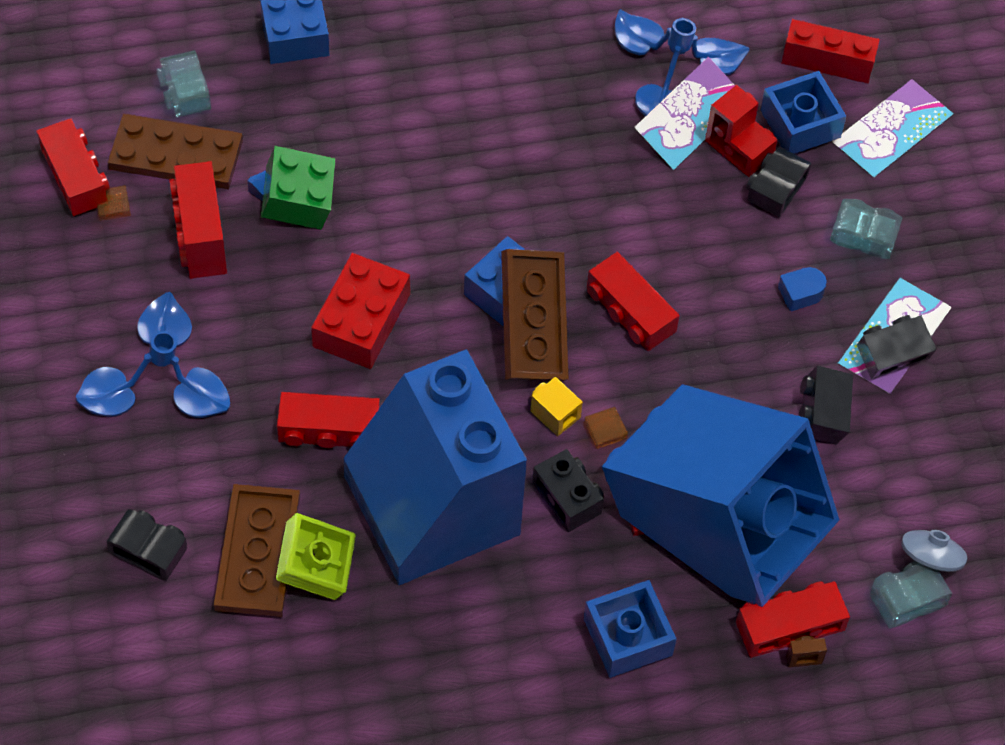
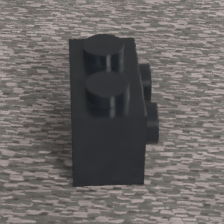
[857,315,937,380]
[798,365,853,445]
[532,449,604,533]

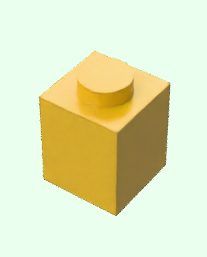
[531,377,583,437]

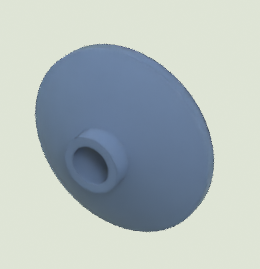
[901,530,967,571]

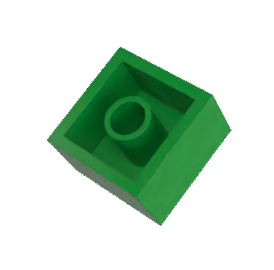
[261,146,335,230]

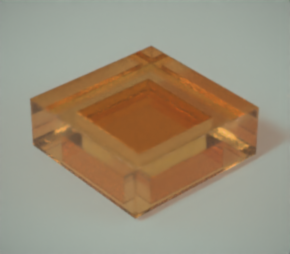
[97,185,131,221]
[584,407,628,449]

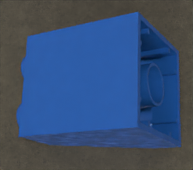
[343,349,527,585]
[601,384,840,607]

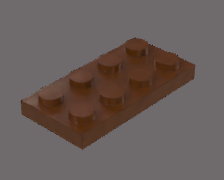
[108,114,243,190]
[501,249,569,381]
[214,484,300,617]

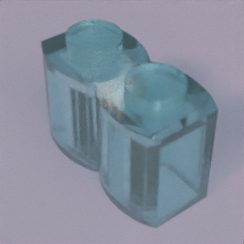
[156,50,211,117]
[830,199,903,259]
[869,561,952,628]

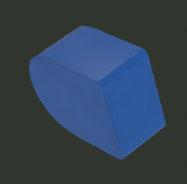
[778,267,827,311]

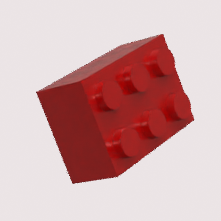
[169,161,227,279]
[311,253,410,369]

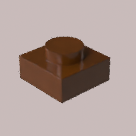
[786,636,827,668]

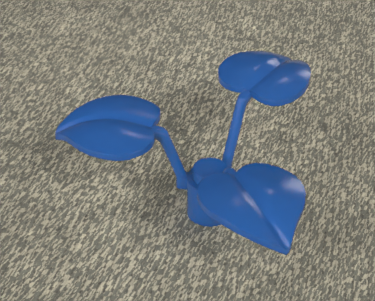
[615,9,749,116]
[76,292,230,418]

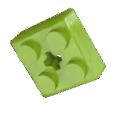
[276,513,356,600]

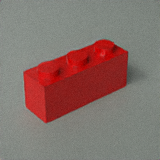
[781,19,880,84]
[36,118,110,216]
[587,251,680,351]
[277,392,380,448]
[736,581,850,658]

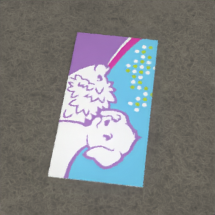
[635,57,735,170]
[832,79,954,177]
[838,278,951,393]

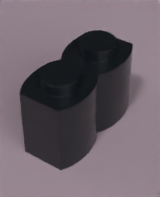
[746,146,812,217]
[106,509,187,581]

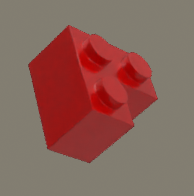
[705,85,778,177]

